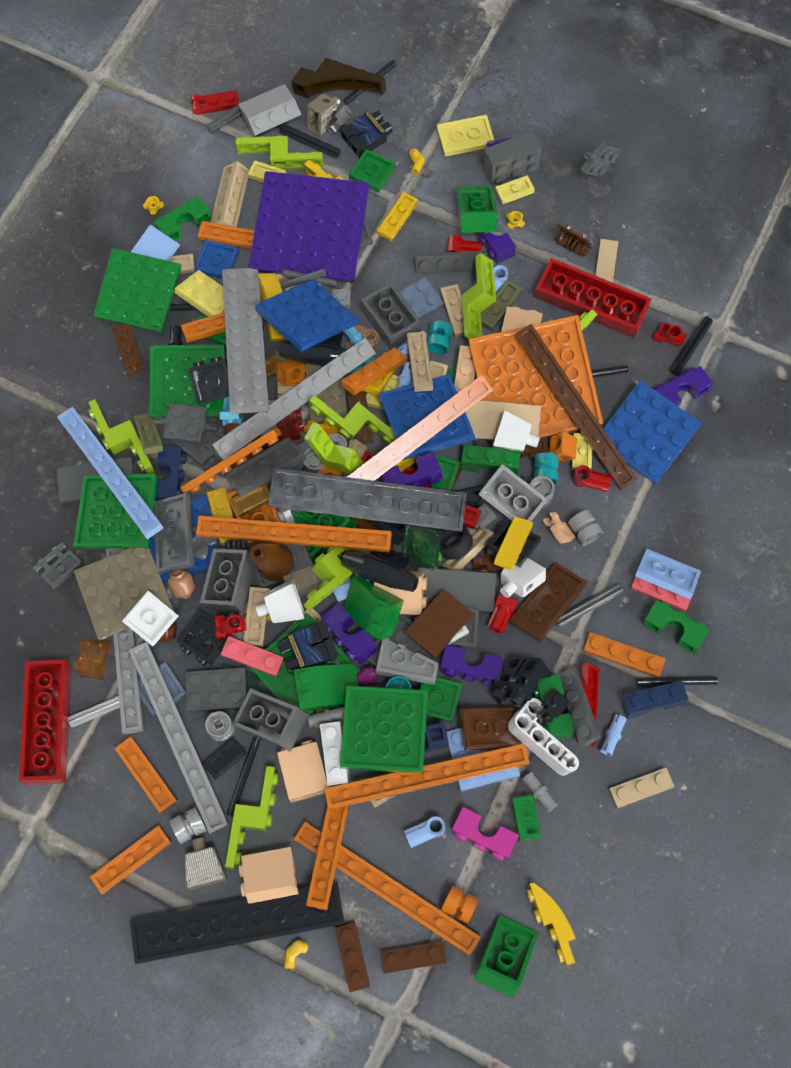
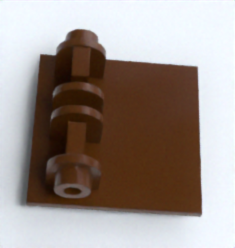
[555,223,592,256]

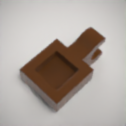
[520,438,549,460]
[472,552,504,572]

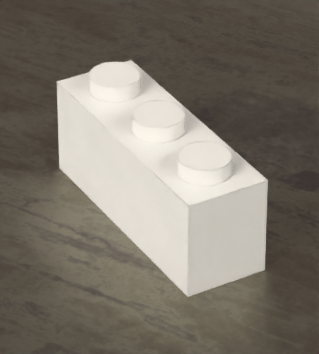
[320,721,351,787]

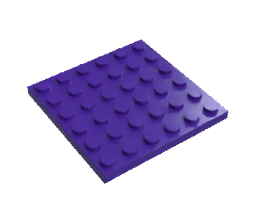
[248,171,370,283]

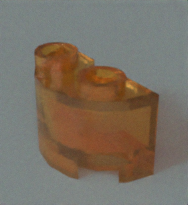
[74,639,112,680]

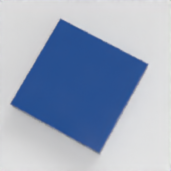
[194,240,240,279]

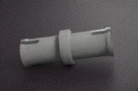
[308,706,345,728]
[522,772,558,813]

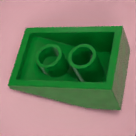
[456,185,498,234]
[344,575,404,641]
[294,663,359,713]
[474,915,538,998]

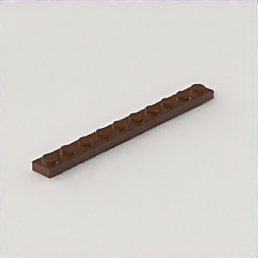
[515,324,638,490]

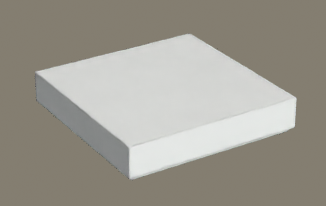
[122,591,179,646]

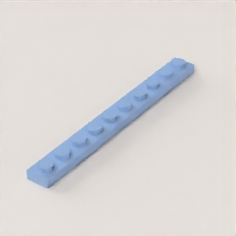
[57,407,163,539]

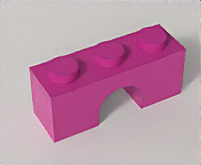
[452,807,519,861]

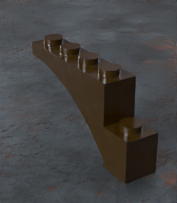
[291,58,386,98]

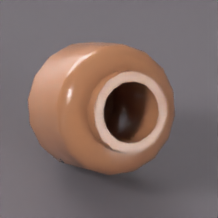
[167,569,196,599]

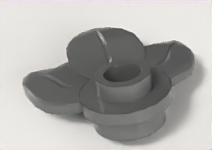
[192,527,218,560]

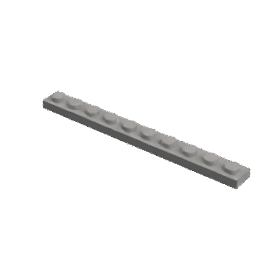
[211,338,376,460]
[106,549,144,734]
[128,642,229,834]

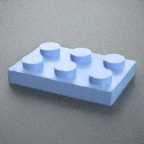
[635,549,701,599]

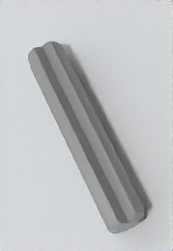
[68,695,120,727]

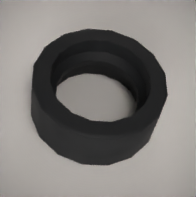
[434,524,473,560]

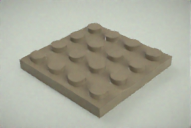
[74,548,173,640]

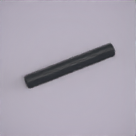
[279,124,341,158]
[670,316,713,376]

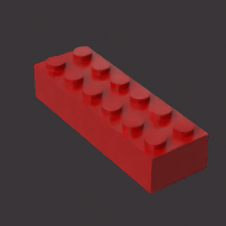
[535,258,652,338]
[19,660,71,785]

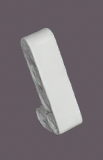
[508,698,579,776]

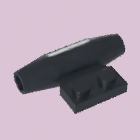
[280,332,347,366]
[341,549,419,592]

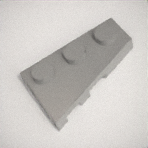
[376,638,439,685]

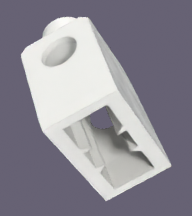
[493,411,540,452]
[500,558,546,598]
[256,579,305,623]

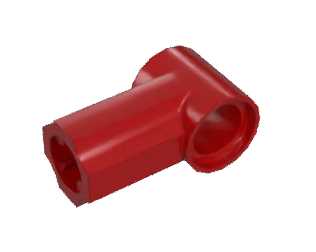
[446,235,482,252]
[572,465,612,492]
[487,592,518,634]

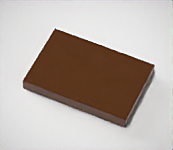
[405,589,474,659]

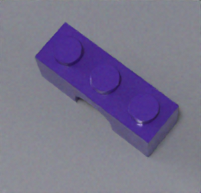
[476,218,516,264]
[654,365,713,407]
[381,452,443,487]
[320,603,378,665]
[440,645,504,687]

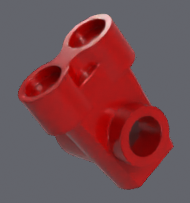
[654,321,687,346]
[215,614,247,639]

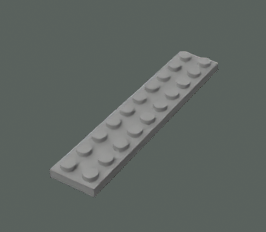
[222,268,269,414]

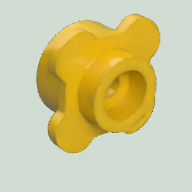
[143,196,164,215]
[506,211,525,229]

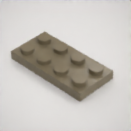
[305,363,347,424]

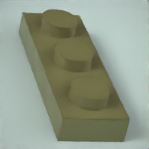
[481,280,522,332]
[133,413,163,455]

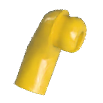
[409,148,425,175]
[284,940,308,969]

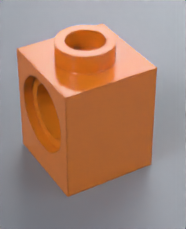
[276,359,306,387]
[549,432,577,463]

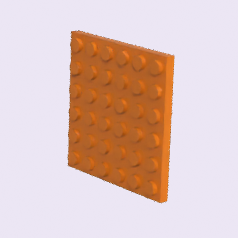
[468,315,603,445]

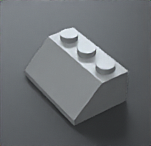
[238,84,301,137]
[478,464,548,521]

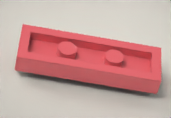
[630,577,693,612]
[221,636,284,677]

